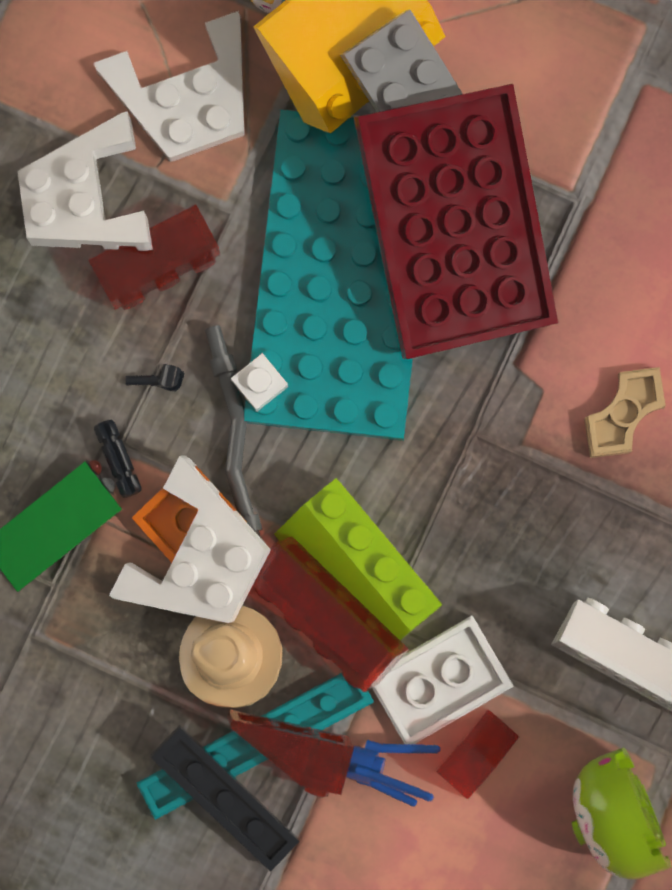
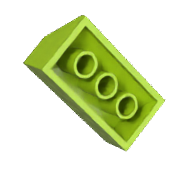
[274,478,442,660]

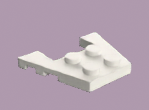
[94,11,245,162]
[18,112,153,251]
[109,455,271,623]

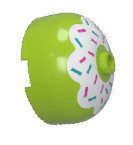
[571,747,671,879]

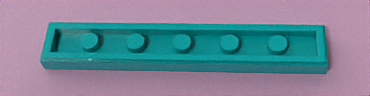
[136,666,374,820]

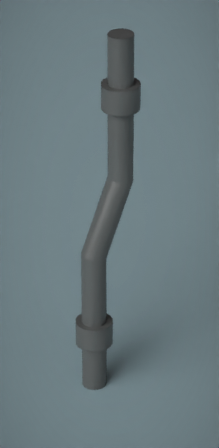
[205,325,268,563]

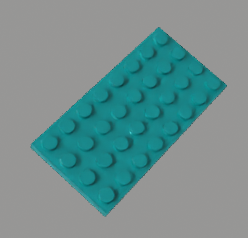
[244,109,413,441]

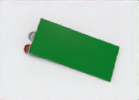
[0,459,122,592]

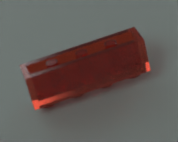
[254,536,409,693]

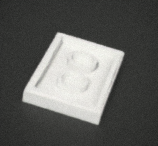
[366,616,514,744]

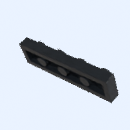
[151,725,300,872]

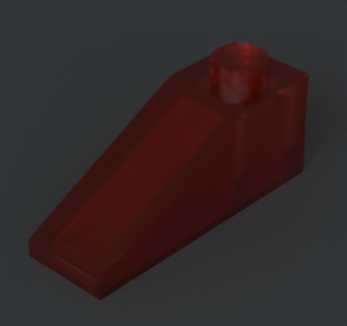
[227,709,354,797]

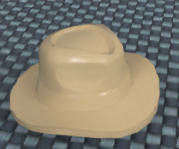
[179,606,282,708]

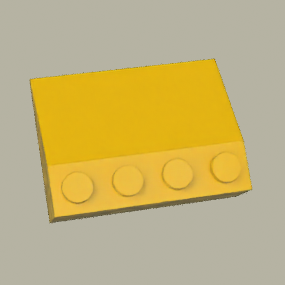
[253,0,445,134]

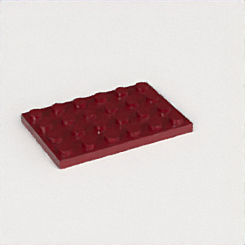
[354,84,558,359]

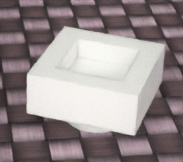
[231,353,288,412]

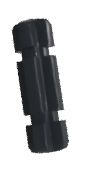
[94,420,142,498]

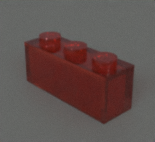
[89,204,221,310]

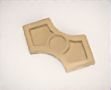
[584,367,666,458]

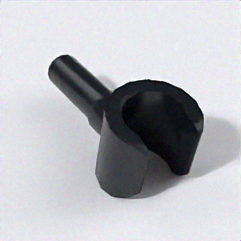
[126,364,185,392]

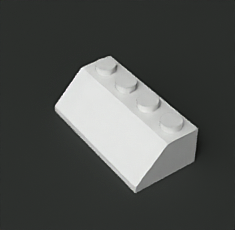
[551,598,672,712]

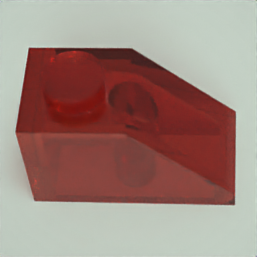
[434,709,519,800]

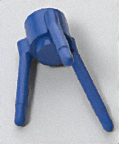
[345,740,441,807]

